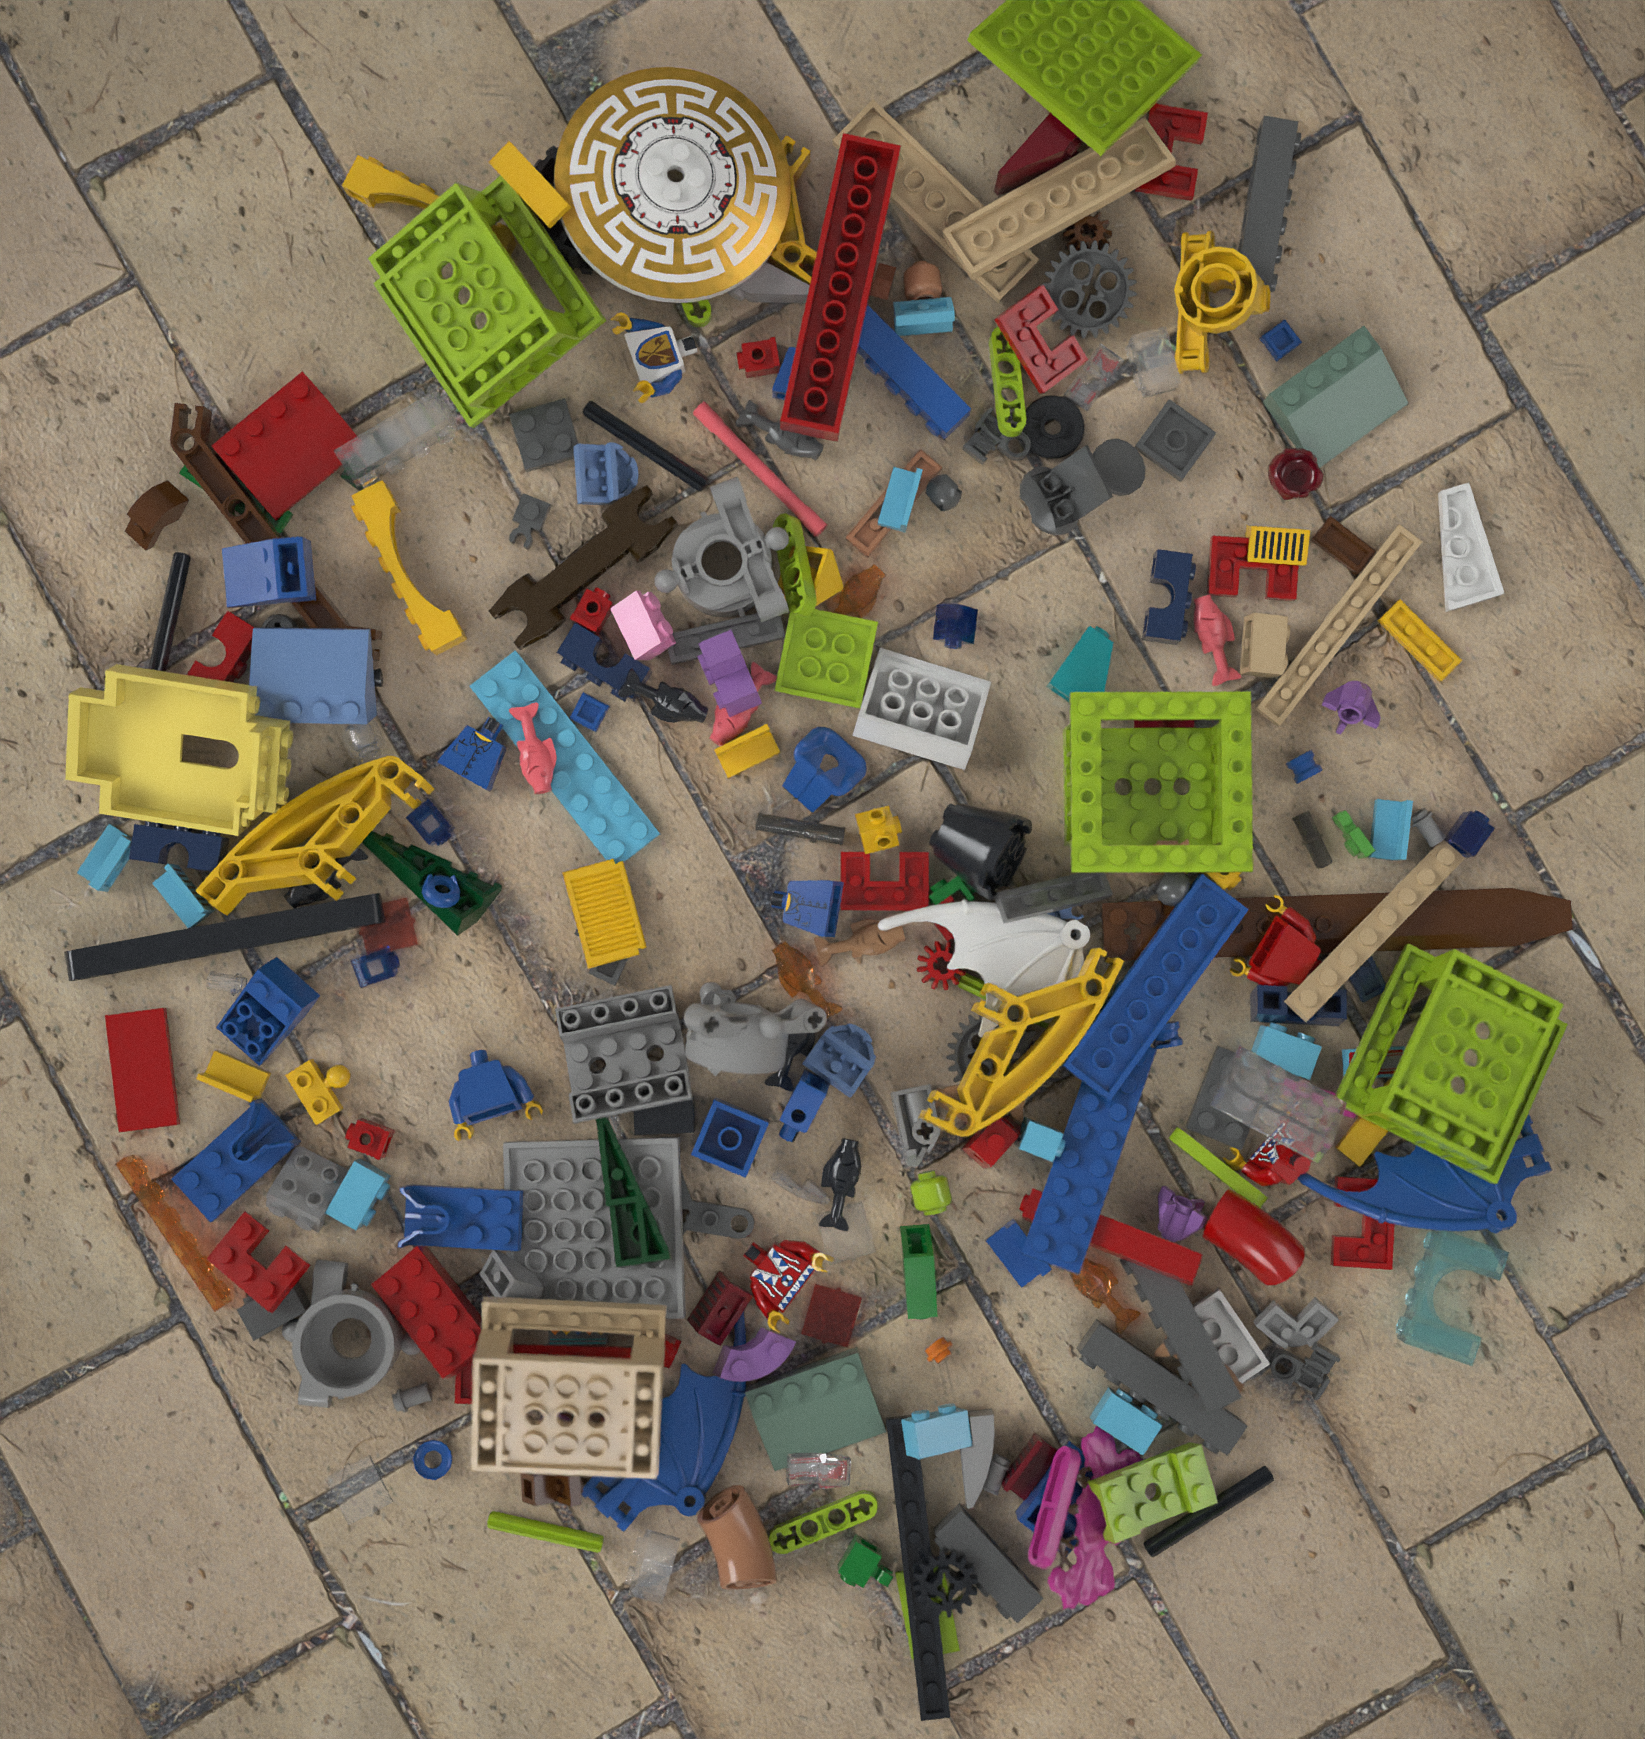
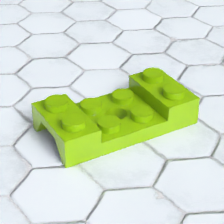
[1088,1442,1218,1544]

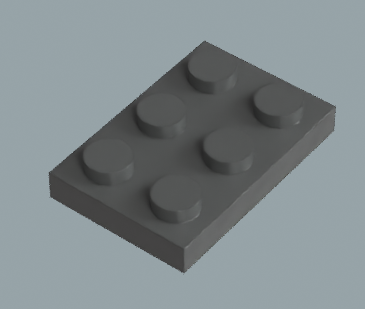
[1185,1046,1274,1150]

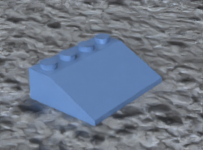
[249,627,377,724]

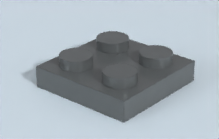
[509,398,579,472]
[1135,399,1216,482]

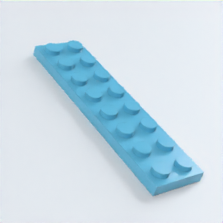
[469,650,660,864]

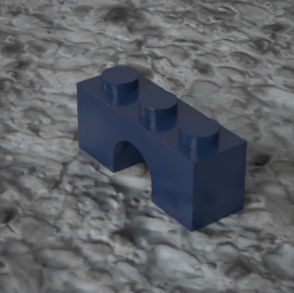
[1142,549,1196,645]
[556,623,652,702]
[129,821,230,871]
[1250,985,1347,1027]

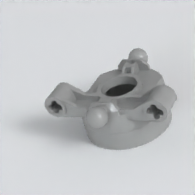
[654,477,789,622]
[684,982,827,1074]
[282,1259,421,1408]

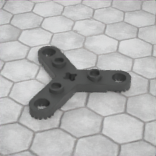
[681,1170,754,1239]

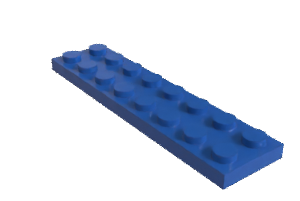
[1061,874,1249,1101]
[1022,1047,1157,1275]

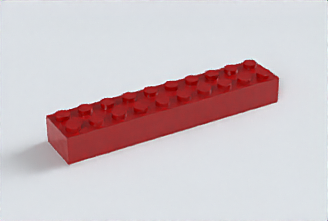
[780,133,901,442]

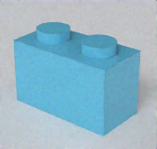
[1249,1022,1322,1080]
[1014,1116,1066,1162]
[325,1158,391,1231]
[1090,1387,1163,1456]
[901,1403,973,1459]

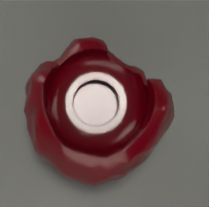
[1268,448,1324,500]

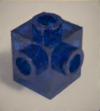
[933,604,978,649]

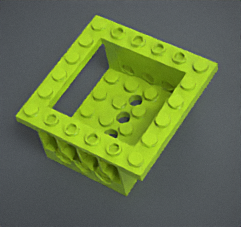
[368,175,607,428]
[1063,692,1253,873]
[1332,943,1568,1184]

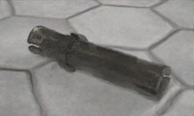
[756,812,846,846]

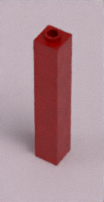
[1019,1188,1203,1286]

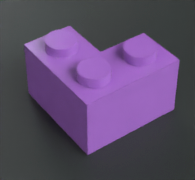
[697,630,762,717]

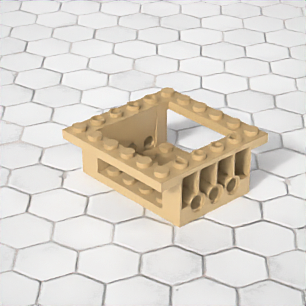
[471,1297,666,1479]

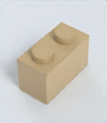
[1240,613,1290,678]

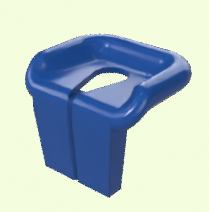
[782,727,867,813]

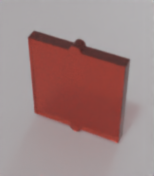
[359,897,418,956]
[801,1283,862,1348]

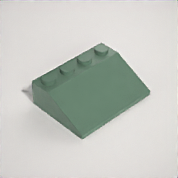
[1262,326,1409,468]
[745,1347,886,1471]

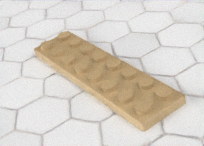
[832,99,1040,304]
[942,117,1176,280]

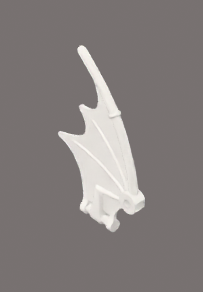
[878,899,1114,1037]

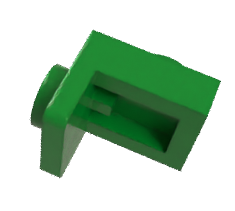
[929,876,976,905]

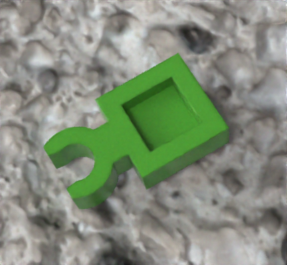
[1332,810,1376,859]

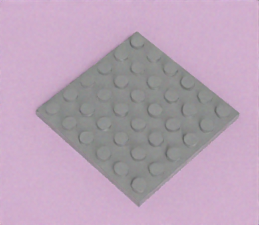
[503,1137,686,1319]

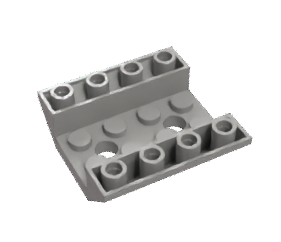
[555,985,692,1124]

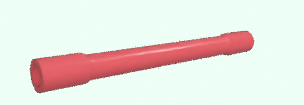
[693,401,828,537]

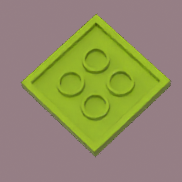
[774,609,878,708]

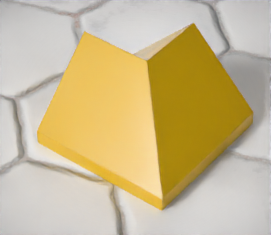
[778,546,844,606]

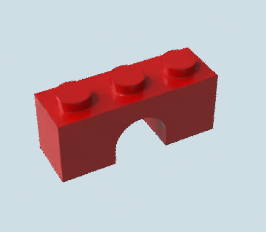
[186,610,255,683]

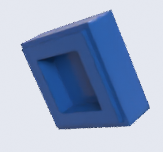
[1260,319,1302,362]
[570,693,610,732]

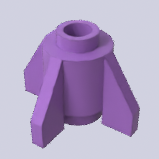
[1322,681,1381,735]
[1157,1186,1207,1242]

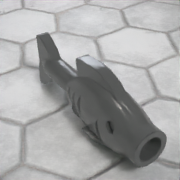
[736,400,824,461]

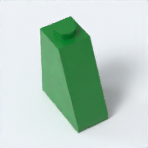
[900,1224,938,1320]

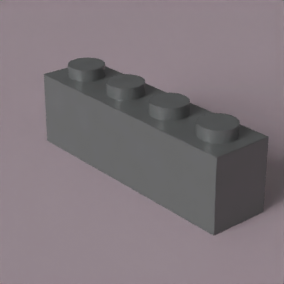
[934,1503,1043,1623]

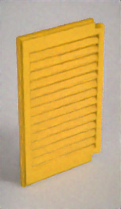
[562,858,647,969]

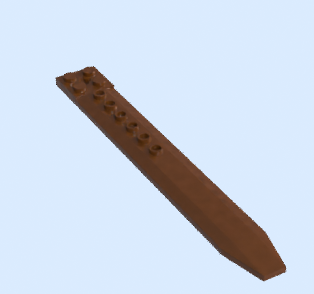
[1101,888,1573,962]

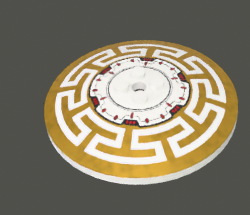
[554,67,791,303]

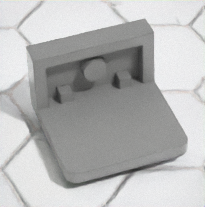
[266,1146,348,1233]

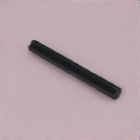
[583,401,709,492]
[148,552,191,672]
[1143,1466,1274,1557]

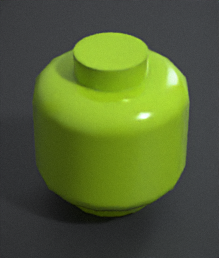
[910,1170,952,1216]

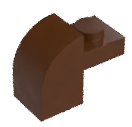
[125,480,189,551]
[521,1473,583,1507]

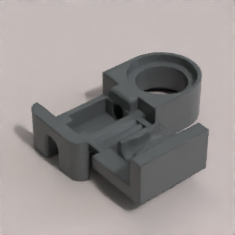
[962,408,1031,465]
[1269,1341,1341,1400]

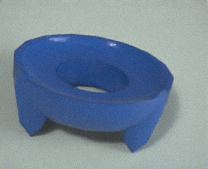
[422,874,460,908]
[412,1440,452,1480]

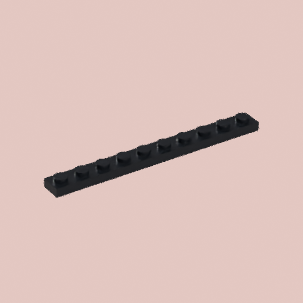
[886,1415,951,1721]

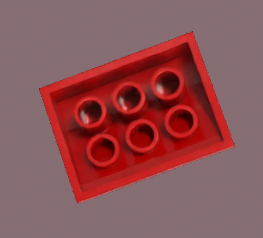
[211,371,364,521]

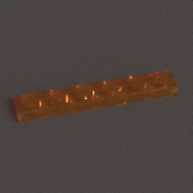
[115,1155,232,1312]

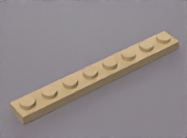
[1255,524,1422,727]
[1284,840,1465,1022]

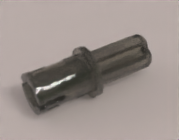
[1292,810,1332,869]

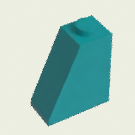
[1046,626,1114,702]

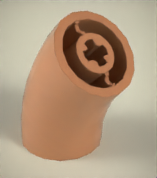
[697,1485,777,1590]

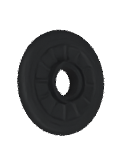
[1022,395,1085,459]

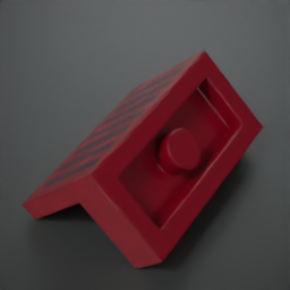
[687,1270,753,1346]
[1001,1433,1058,1501]

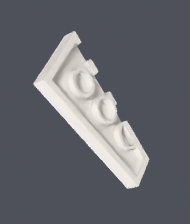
[1438,483,1505,612]

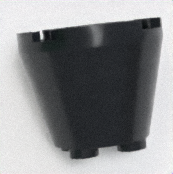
[929,803,1032,900]

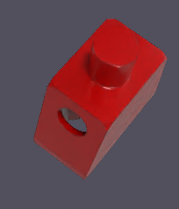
[961,1114,1021,1169]

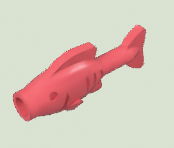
[1194,595,1241,686]
[709,662,777,746]
[509,702,557,795]

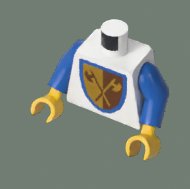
[610,312,698,403]

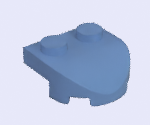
[573,442,639,505]
[802,1024,876,1098]

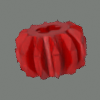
[916,941,966,990]

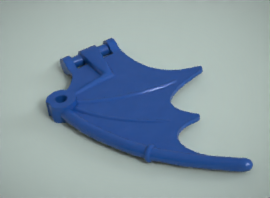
[1298,1114,1552,1234]
[582,1311,747,1532]

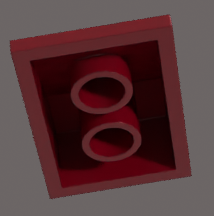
[994,113,1082,195]

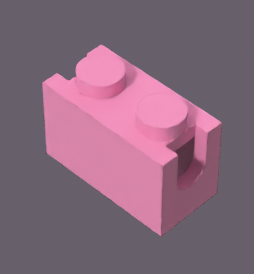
[610,591,676,660]

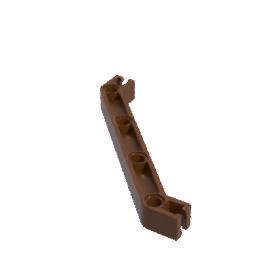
[170,403,383,661]

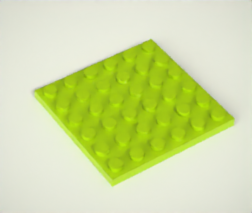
[967,0,1202,156]

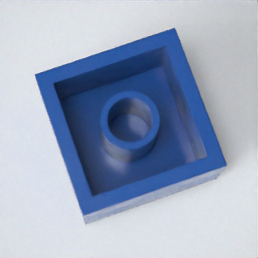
[691,1097,770,1178]

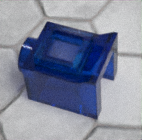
[406,799,455,846]
[351,945,400,988]

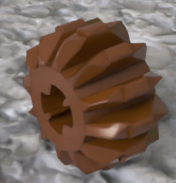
[1062,211,1113,251]

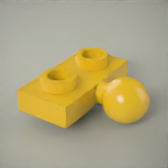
[285,1059,351,1125]

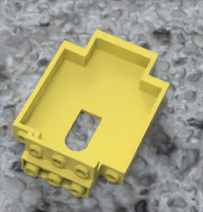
[65,664,293,836]

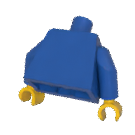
[449,1050,543,1141]

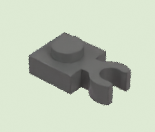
[509,493,551,550]

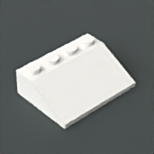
[852,648,991,770]

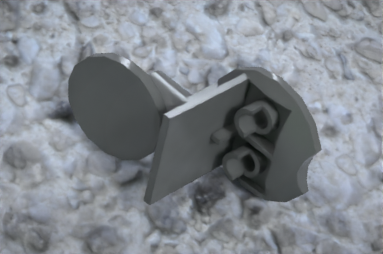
[1020,438,1146,536]

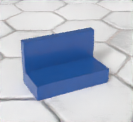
[985,1219,1052,1288]

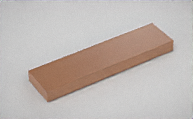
[845,449,943,558]

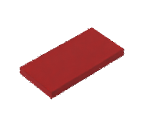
[105,1008,180,1133]

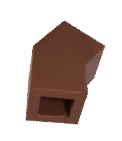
[870,263,897,300]

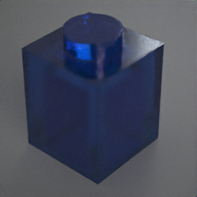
[1444,810,1495,858]

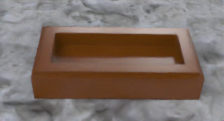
[1311,516,1376,576]

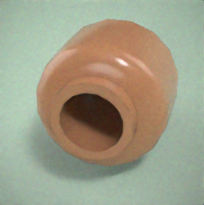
[903,261,943,301]

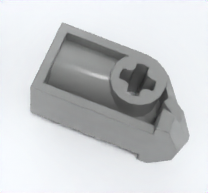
[890,1084,940,1167]

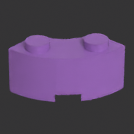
[712,1327,796,1382]

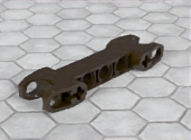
[489,485,678,651]

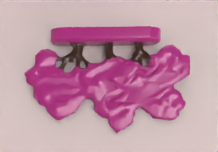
[1028,1426,1144,1609]

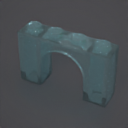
[1396,1230,1509,1366]

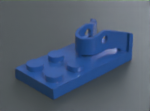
[171,1098,301,1223]
[398,1184,524,1251]

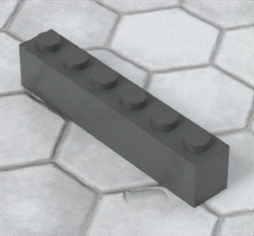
[1230,116,1301,295]
[1119,1234,1242,1416]
[1076,1319,1248,1456]

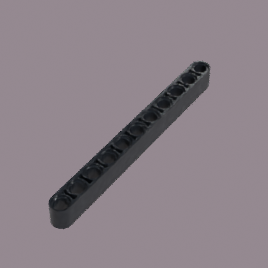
[64,893,386,981]

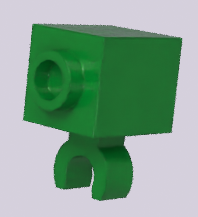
[838,1534,894,1588]

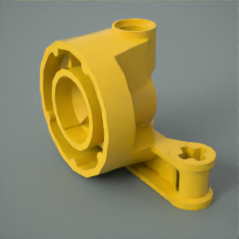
[1174,230,1271,374]

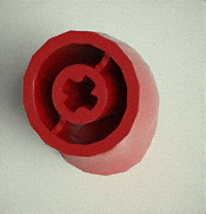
[1202,1188,1305,1286]

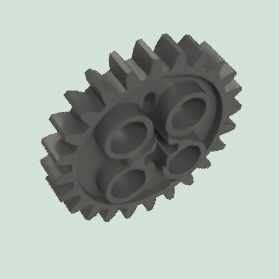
[1042,240,1137,338]
[946,1015,1036,1082]

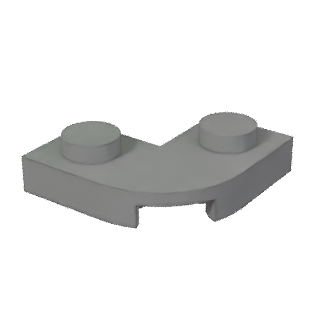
[1253,1297,1339,1349]

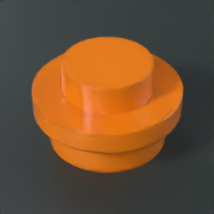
[925,1337,953,1364]

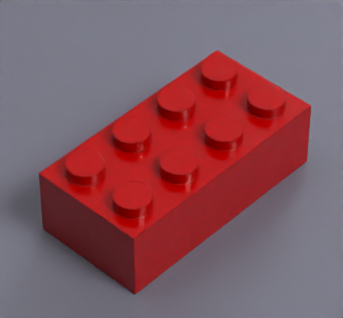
[371,1246,482,1379]

